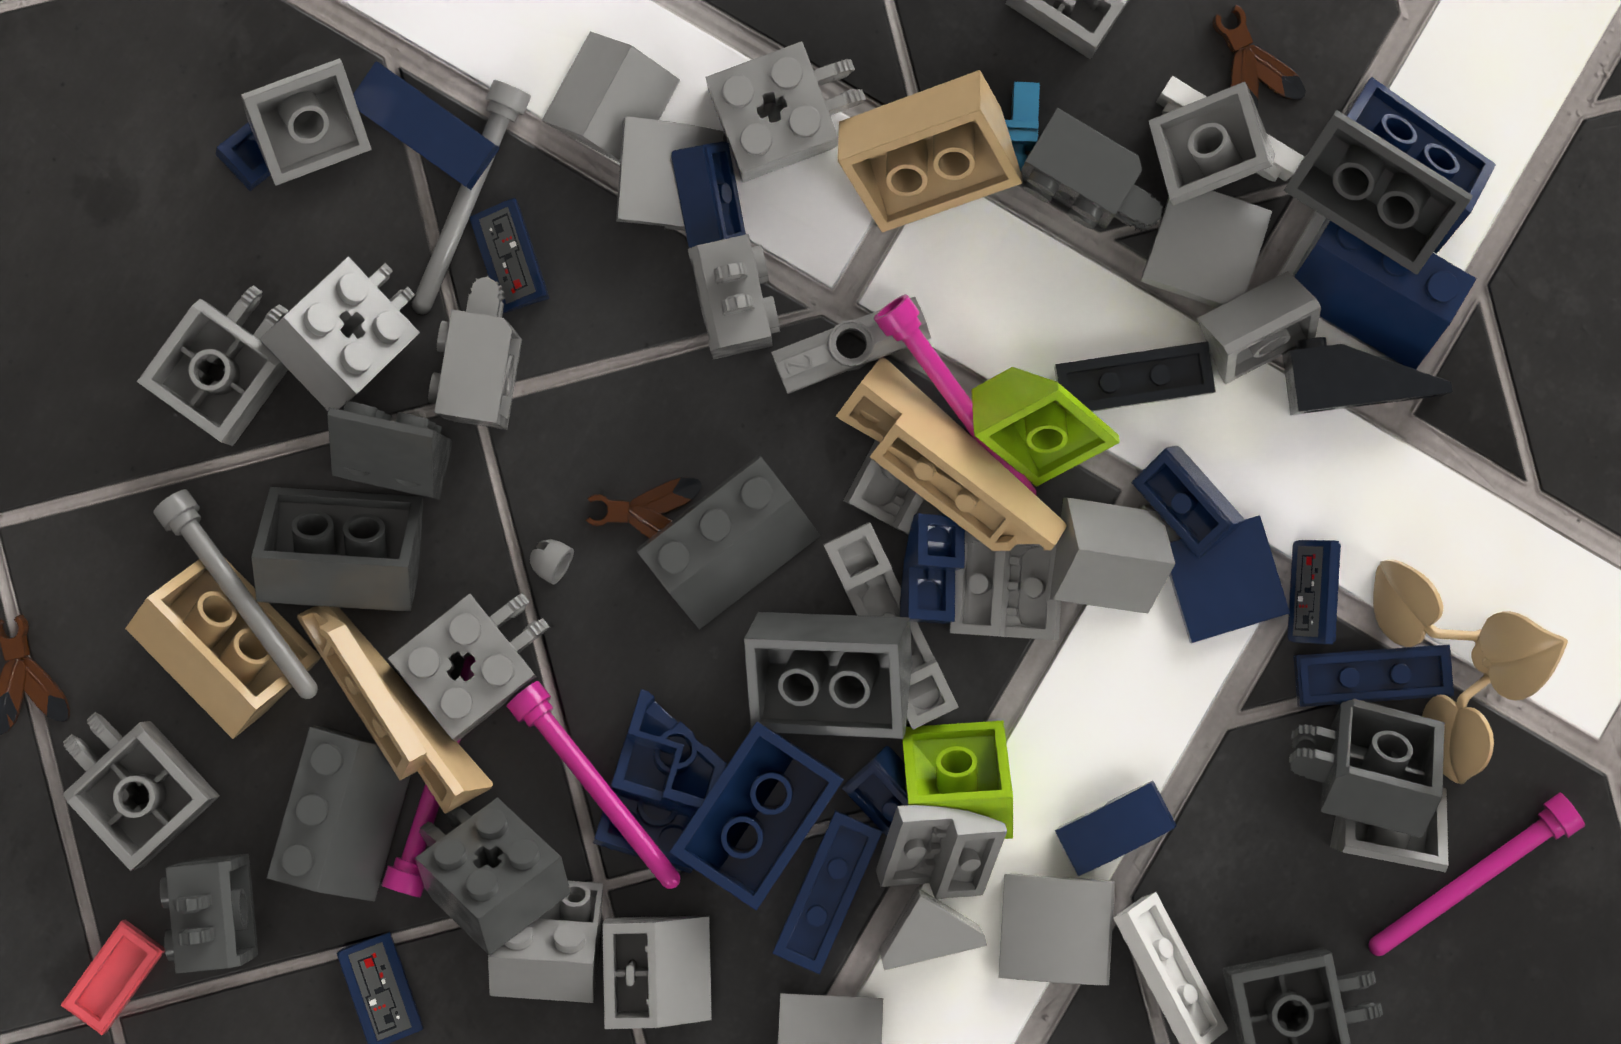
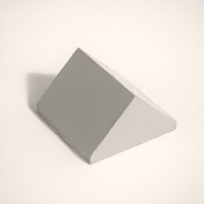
[542,31,680,163]
[241,58,372,186]
[1149,82,1275,206]
[1197,271,1321,384]
[1050,498,1175,614]
[1330,788,1449,872]
[879,887,987,970]

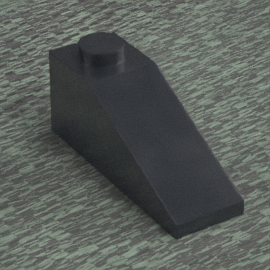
[1282,337,1453,415]

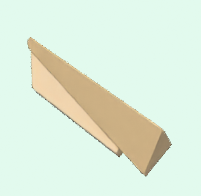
[836,358,1067,551]
[297,606,493,814]

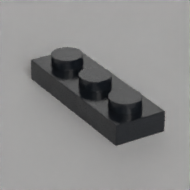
[1054,341,1216,412]

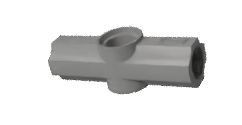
[771,296,931,394]

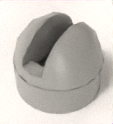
[530,539,574,585]

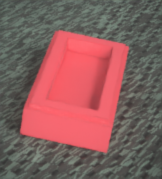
[61,919,165,1035]

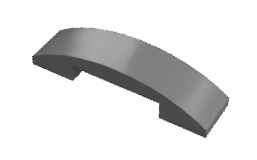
[823,522,959,730]

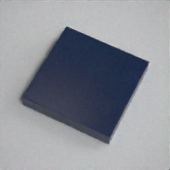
[1169,515,1290,643]

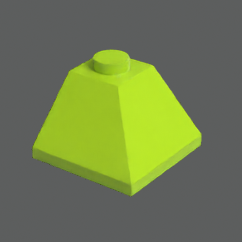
[971,367,1120,487]
[902,720,1013,839]

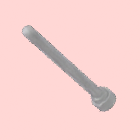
[412,80,531,315]
[153,489,318,699]

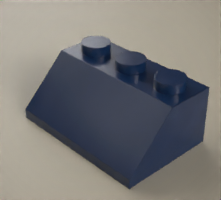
[1344,77,1496,254]
[1293,218,1477,370]
[670,721,844,911]

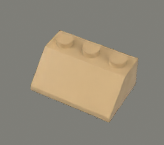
[838,70,1023,233]
[125,556,321,739]

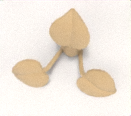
[1373,560,1568,784]

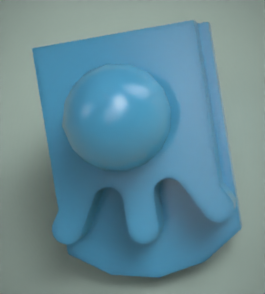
[1005,82,1040,171]

